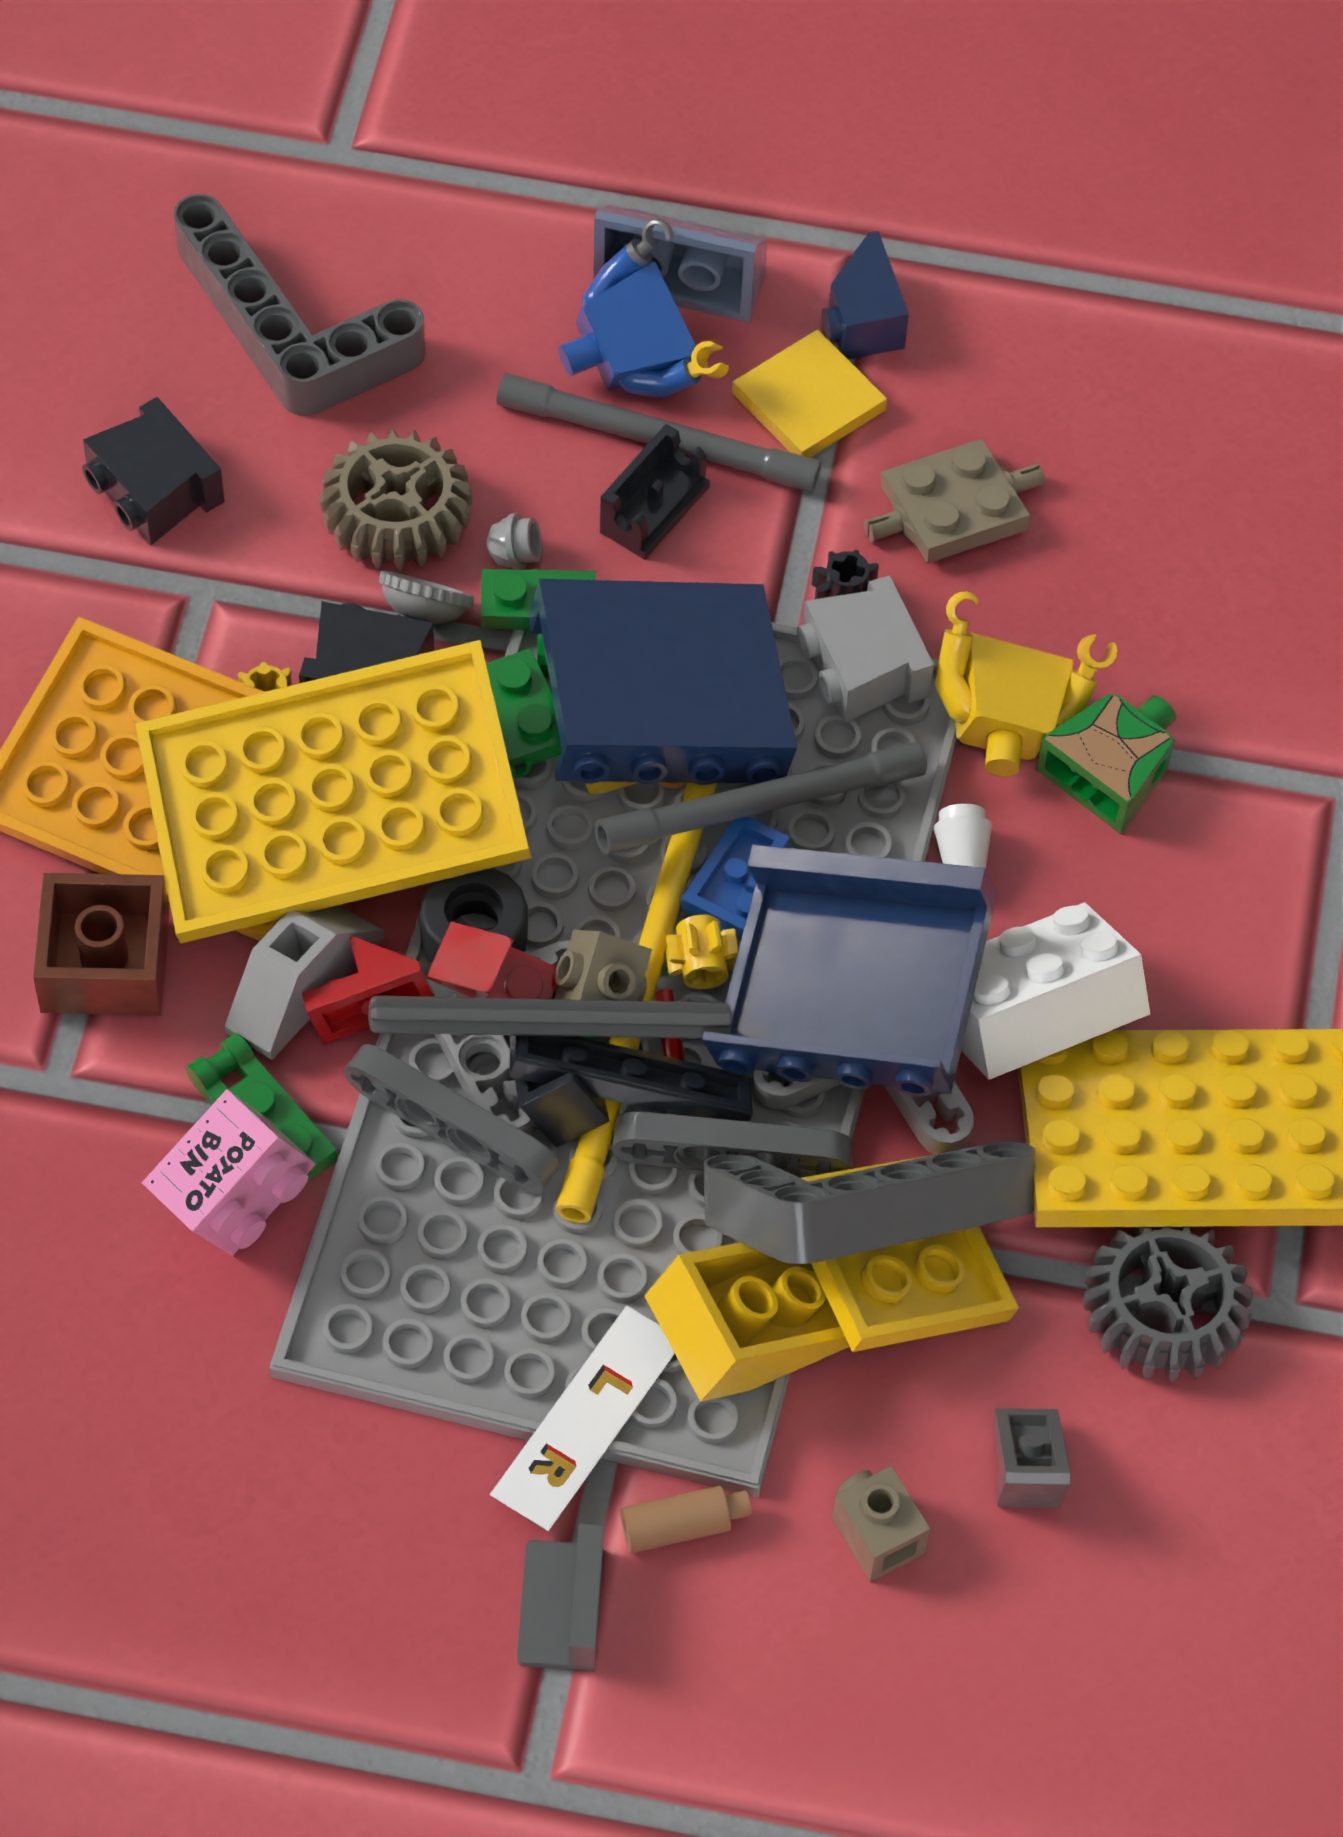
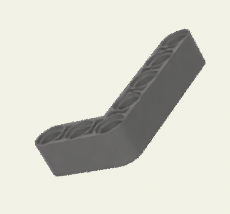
[174,194,425,416]
[704,1141,1035,1264]

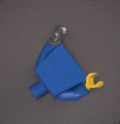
[558,218,729,399]

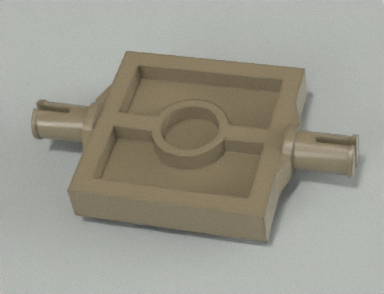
[864,439,1045,564]

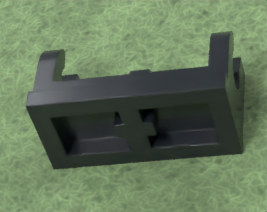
[600,424,710,560]

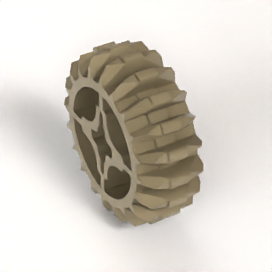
[320,428,472,572]

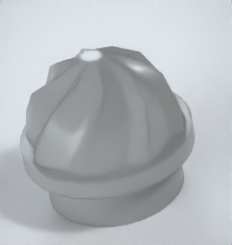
[486,513,542,570]

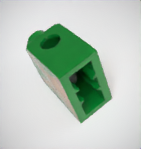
[1036,694,1176,834]

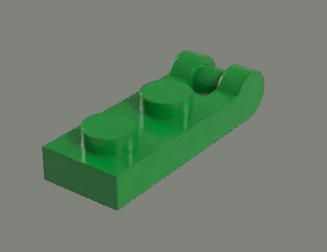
[185,1033,338,1182]

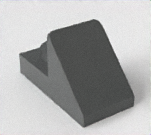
[993,1408,1071,1508]

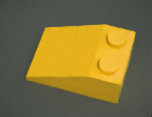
[645,1242,850,1402]

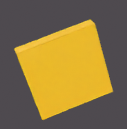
[732,329,887,458]

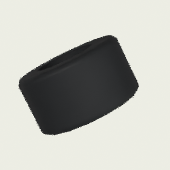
[420,868,528,963]

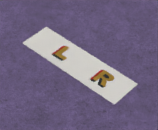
[490,1305,675,1531]

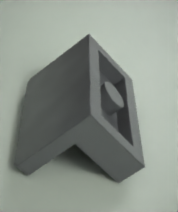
[517,1523,604,1672]

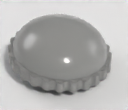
[379,570,475,624]

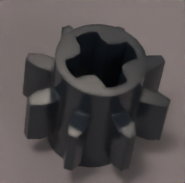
[811,549,879,599]

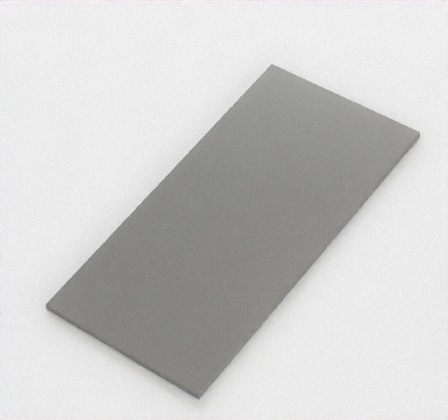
[269,569,958,1498]

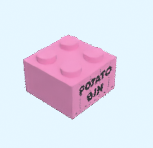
[142,1089,316,1256]

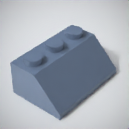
[593,205,768,322]

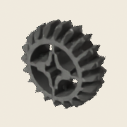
[1083,1226,1253,1383]

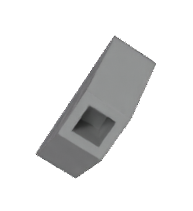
[224,905,385,1060]

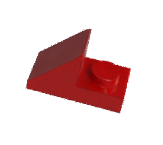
[426,922,557,999]
[302,936,435,1044]

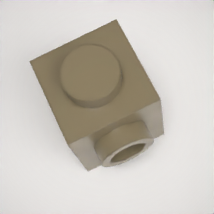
[832,1466,930,1582]

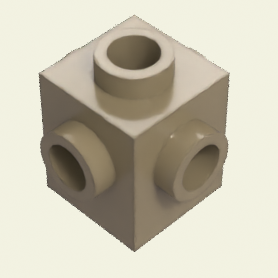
[554,930,652,1001]

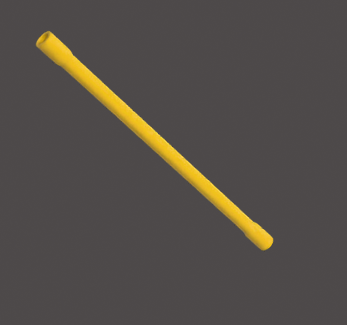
[555,783,717,1223]

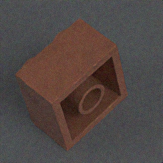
[33,873,169,1016]

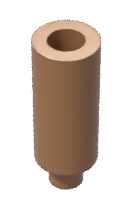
[620,1485,752,1554]

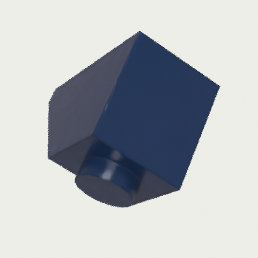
[822,231,909,359]

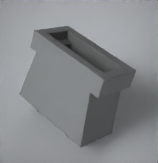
[797,575,934,723]

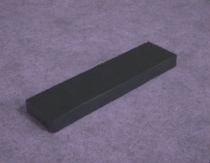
[509,1035,753,1122]

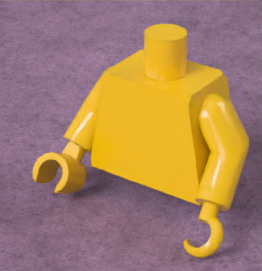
[934,591,1118,777]

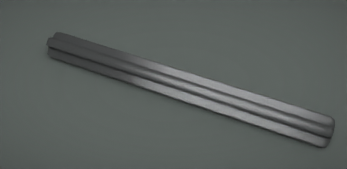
[368,996,733,1039]

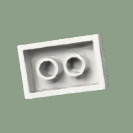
[961,902,1150,1080]

